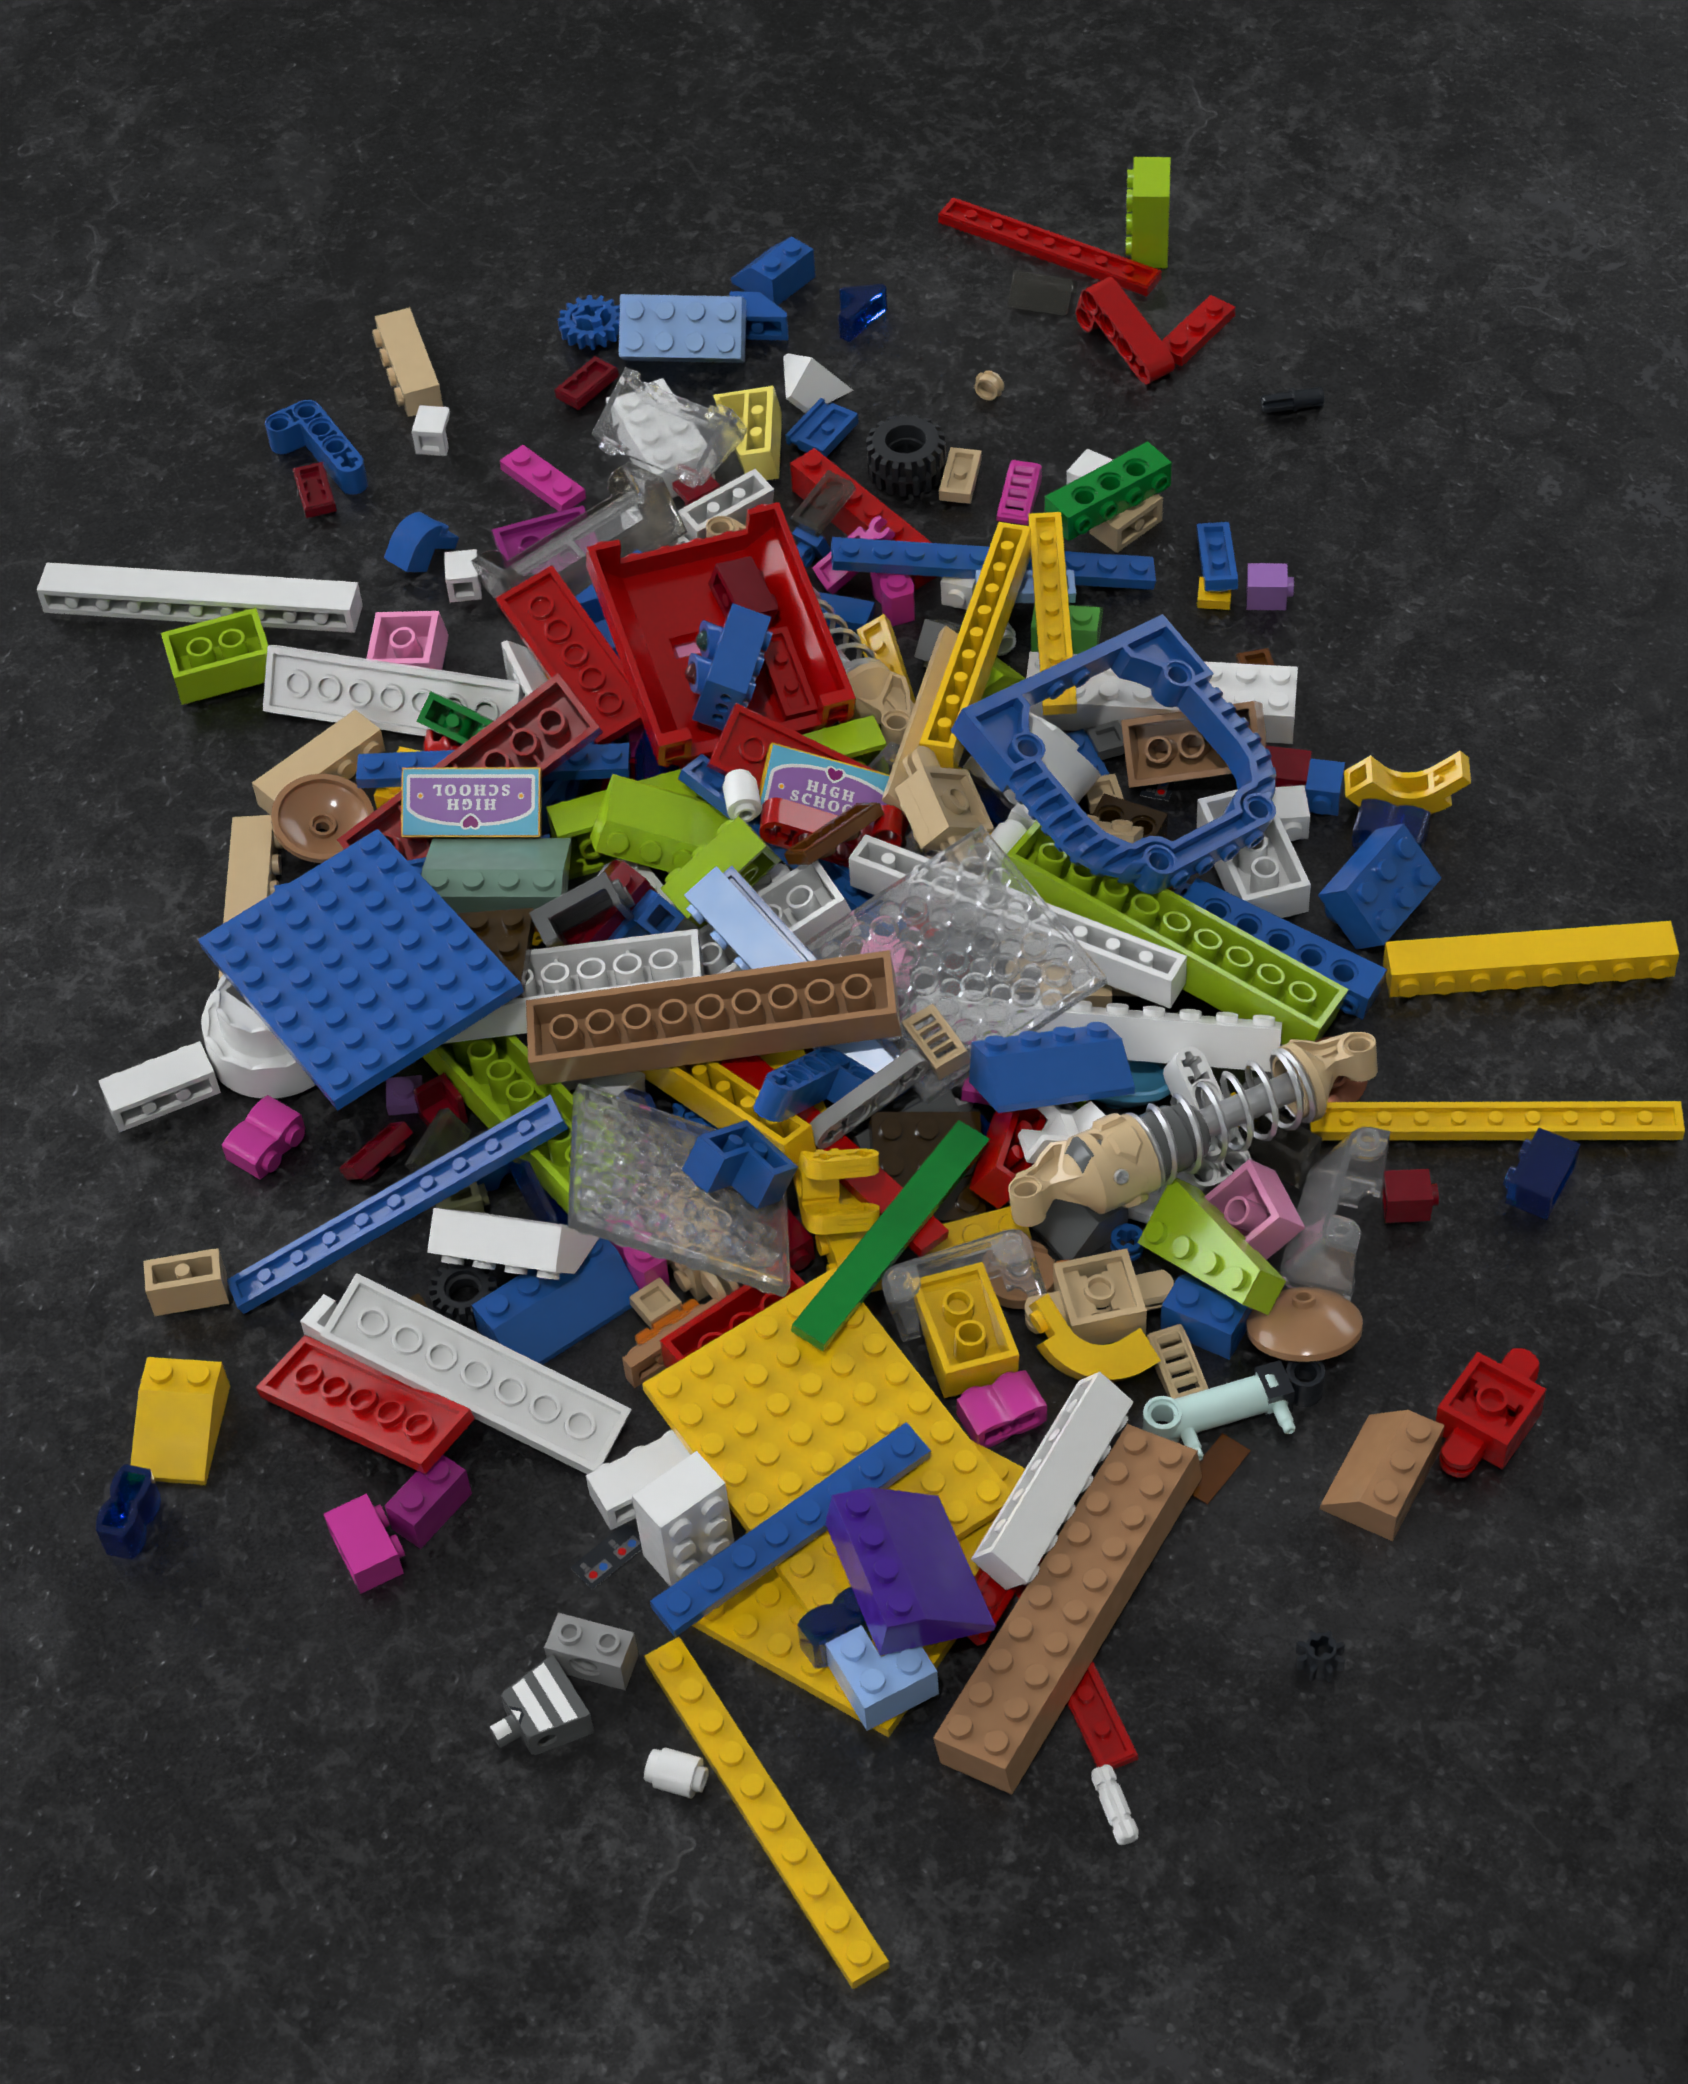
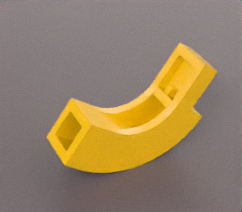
[1344,751,1471,818]
[1029,1293,1161,1383]

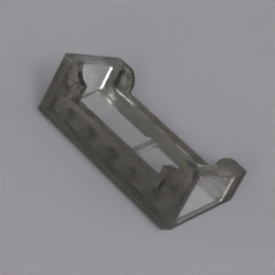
[471,462,687,600]

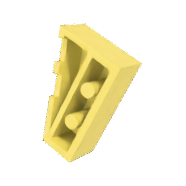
[713,386,782,481]

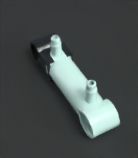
[1143,1360,1325,1461]

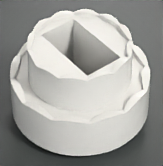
[962,712,1101,810]
[201,975,316,1098]

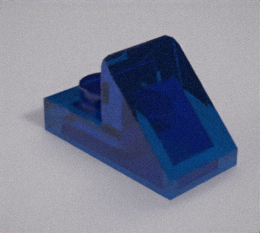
[838,284,888,342]

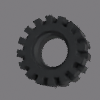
[429,1258,498,1330]

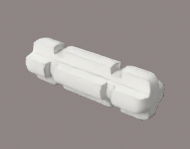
[1091,1765,1138,1845]

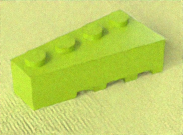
[1137,1178,1286,1315]

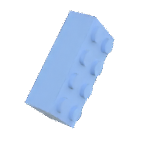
[619,294,747,363]

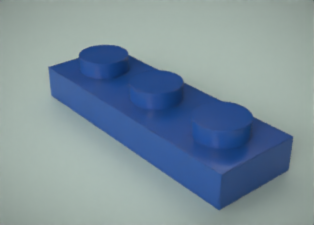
[1197,522,1238,592]

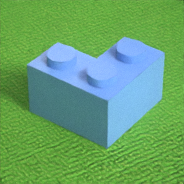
[825,1625,939,1731]

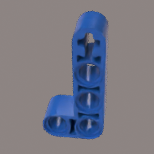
[265,400,368,495]
[753,1047,875,1122]

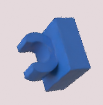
[792,524,831,568]

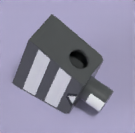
[489,1655,594,1755]

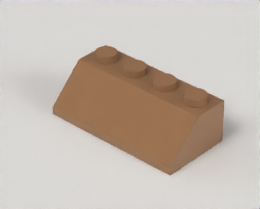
[1121,701,1266,788]

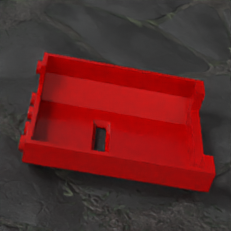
[586,502,856,769]

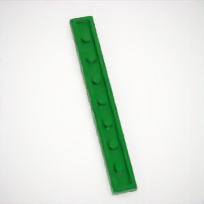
[791,1120,990,1351]

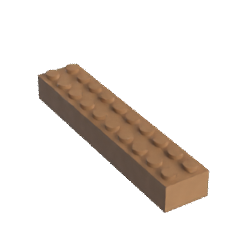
[526,950,902,1085]
[933,1424,1202,1794]

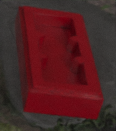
[554,356,619,410]
[293,462,337,518]

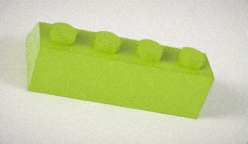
[590,774,729,872]

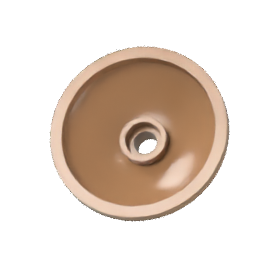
[271,774,374,863]
[1246,1287,1363,1362]

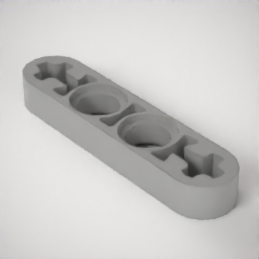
[810,1049,929,1149]

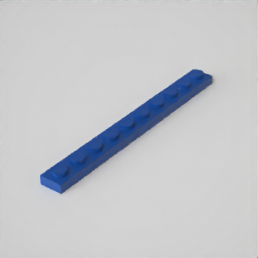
[831,537,1156,590]
[227,1095,568,1314]

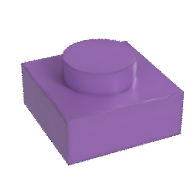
[386,1075,424,1116]

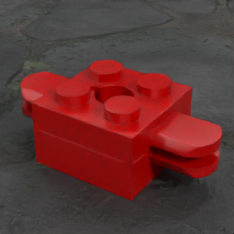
[1436,1348,1547,1477]

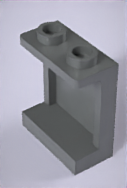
[529,872,635,948]

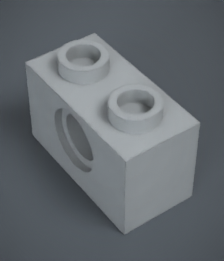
[544,1613,639,1690]

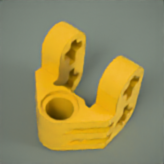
[795,1148,880,1235]

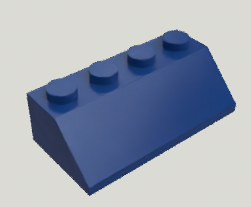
[969,1022,1135,1113]
[472,1226,639,1365]

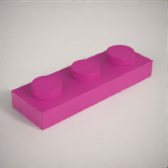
[499,445,586,512]

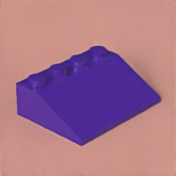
[825,1487,995,1656]

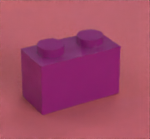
[385,1455,472,1549]

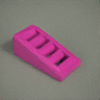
[996,460,1042,525]

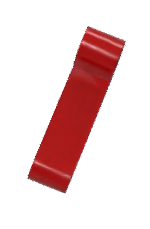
[1076,277,1175,384]
[759,797,904,868]

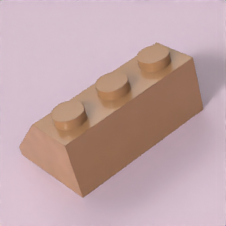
[1320,1410,1445,1541]

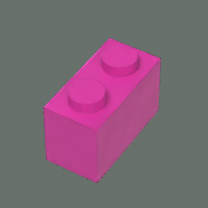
[324,1494,405,1594]

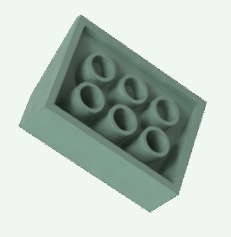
[421,838,572,913]

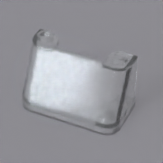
[591,367,748,488]
[1280,1127,1390,1302]
[882,1229,1047,1342]

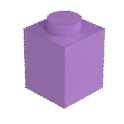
[1246,563,1294,610]

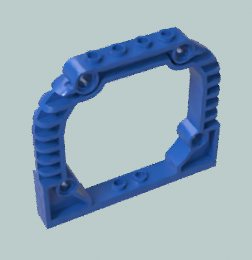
[951,614,1276,894]

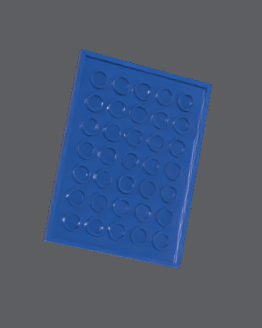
[198,829,524,1111]

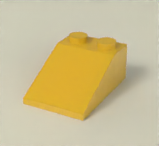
[910,1262,1019,1398]
[129,1357,230,1485]

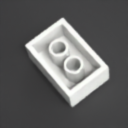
[632,1451,734,1587]

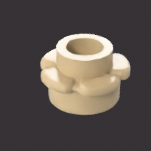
[974,371,1004,400]

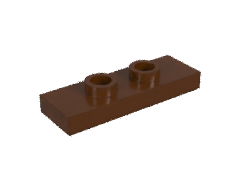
[784,802,884,865]

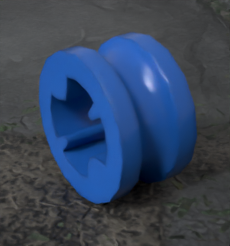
[1110,1223,1144,1261]

